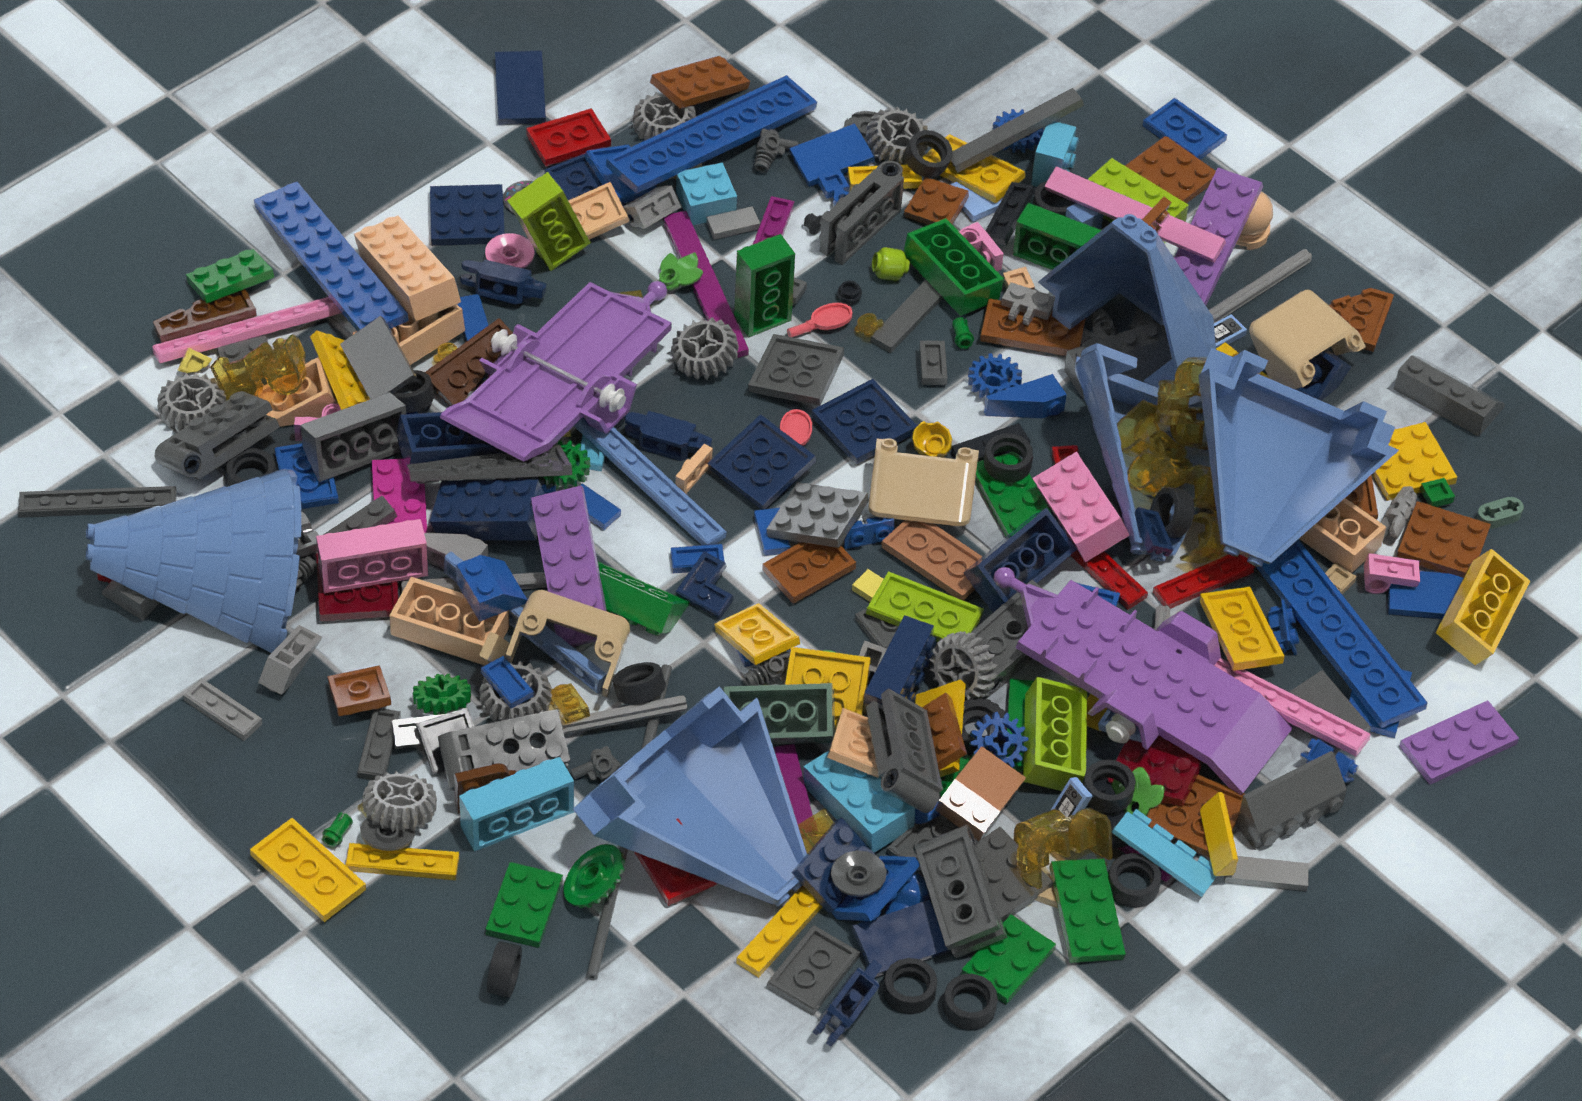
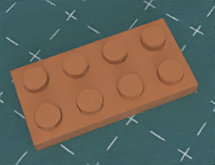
[882,520,982,601]

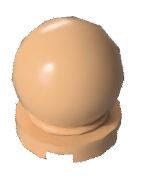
[1236,192,1273,250]

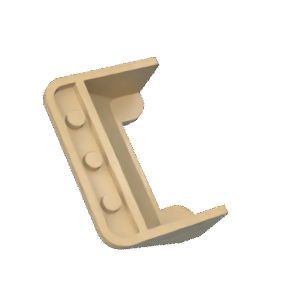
[1249,290,1365,389]
[868,438,979,526]

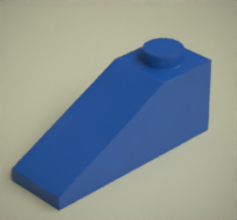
[984,374,1067,418]

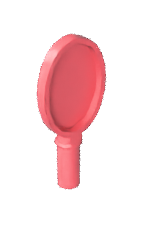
[787,303,852,337]
[780,409,812,446]

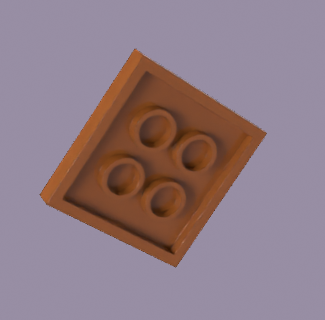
[1125,136,1216,203]
[1396,501,1491,578]
[1147,775,1245,858]

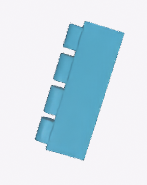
[1112,809,1217,897]

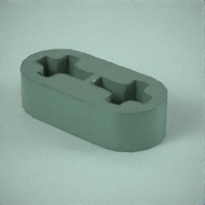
[1476,497,1524,529]

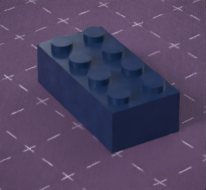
[396,412,504,473]
[429,480,545,540]
[963,508,1077,613]
[863,615,936,718]

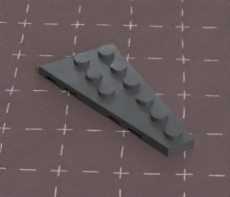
[407,445,572,484]

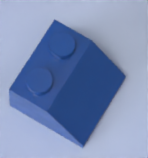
[456,555,527,622]

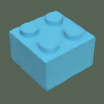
[1031,121,1079,187]
[676,163,737,225]

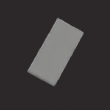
[706,207,760,240]

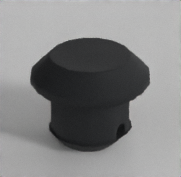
[804,213,822,234]

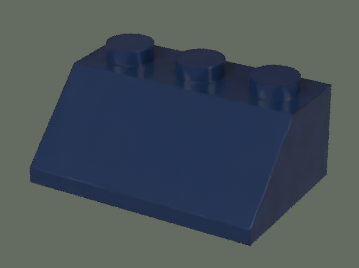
[1265,349,1351,401]

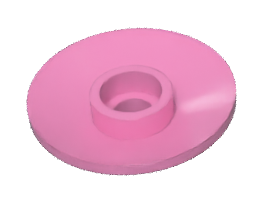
[485,233,534,268]

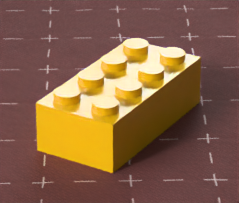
[1436,549,1530,665]

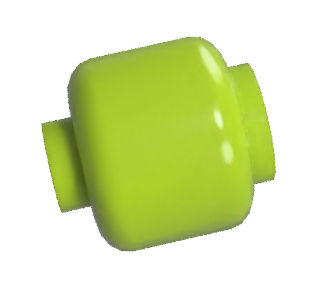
[871,247,910,281]

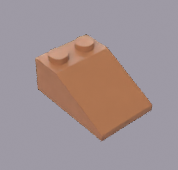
[935,746,1026,841]

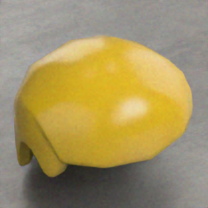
[912,421,953,458]

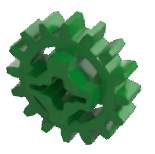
[538,440,591,490]
[412,673,471,715]

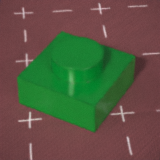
[1420,478,1455,507]

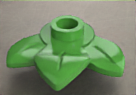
[659,253,703,290]
[1112,767,1164,816]

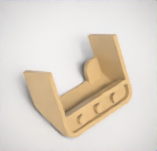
[506,590,630,697]

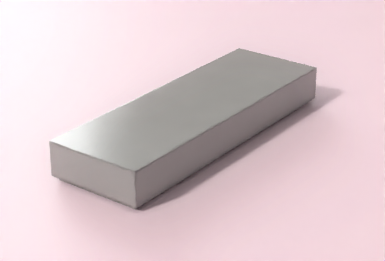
[183,678,262,741]
[1224,856,1308,891]

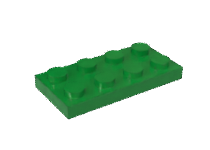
[975,452,1053,536]
[1049,859,1126,963]

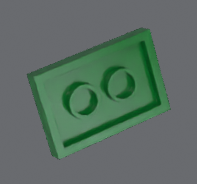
[186,249,275,303]
[485,862,563,948]
[961,914,1056,1005]

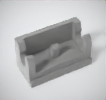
[623,185,681,229]

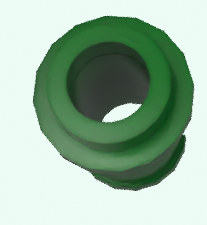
[952,317,974,349]
[322,812,353,848]

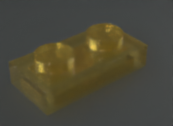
[550,683,590,724]

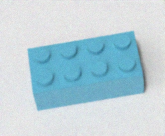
[804,751,915,853]
[459,757,574,852]

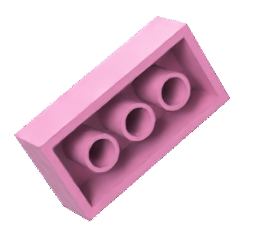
[1033,452,1130,562]
[316,519,428,593]

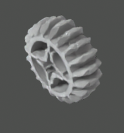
[632,92,696,141]
[865,106,928,165]
[671,317,739,380]
[157,372,226,432]
[929,631,998,701]
[480,661,552,721]
[362,771,437,833]

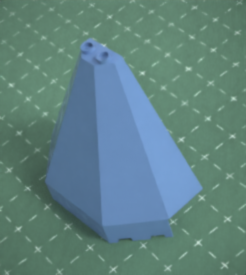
[1038,214,1216,396]
[1198,348,1399,567]
[572,687,807,907]

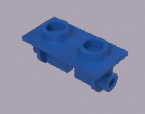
[844,517,894,549]
[1267,599,1299,655]
[1300,739,1359,783]

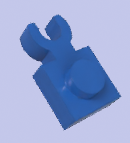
[818,170,849,206]

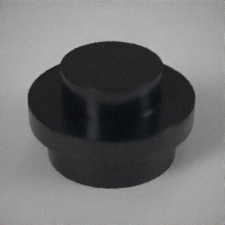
[837,280,862,303]

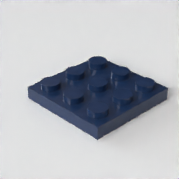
[430,184,505,246]
[811,378,917,465]
[708,414,816,510]

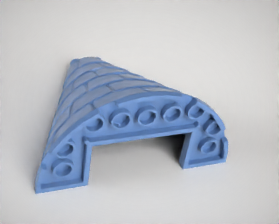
[1075,343,1213,561]
[85,469,301,653]

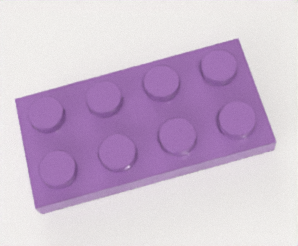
[1399,700,1519,785]

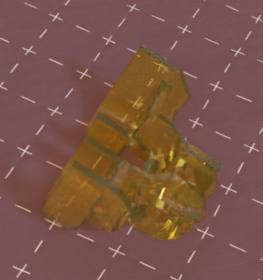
[210,334,307,400]
[1155,357,1208,450]
[1117,400,1194,495]
[1174,464,1225,564]
[1014,808,1112,889]

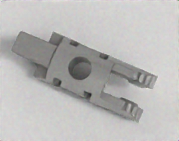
[1380,486,1417,539]

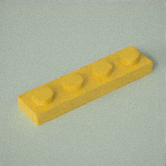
[736,885,822,978]

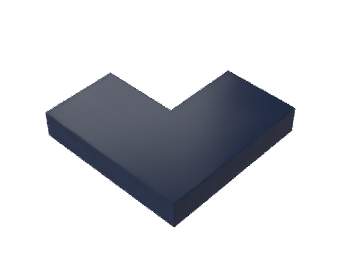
[675,551,734,619]

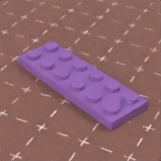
[1174,168,1263,305]
[531,486,607,647]

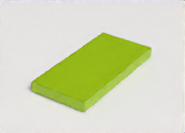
[866,571,984,642]

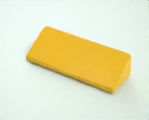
[1200,792,1238,876]

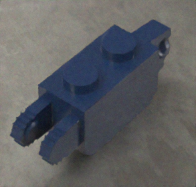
[460,259,547,304]
[625,411,712,461]
[812,959,883,1047]

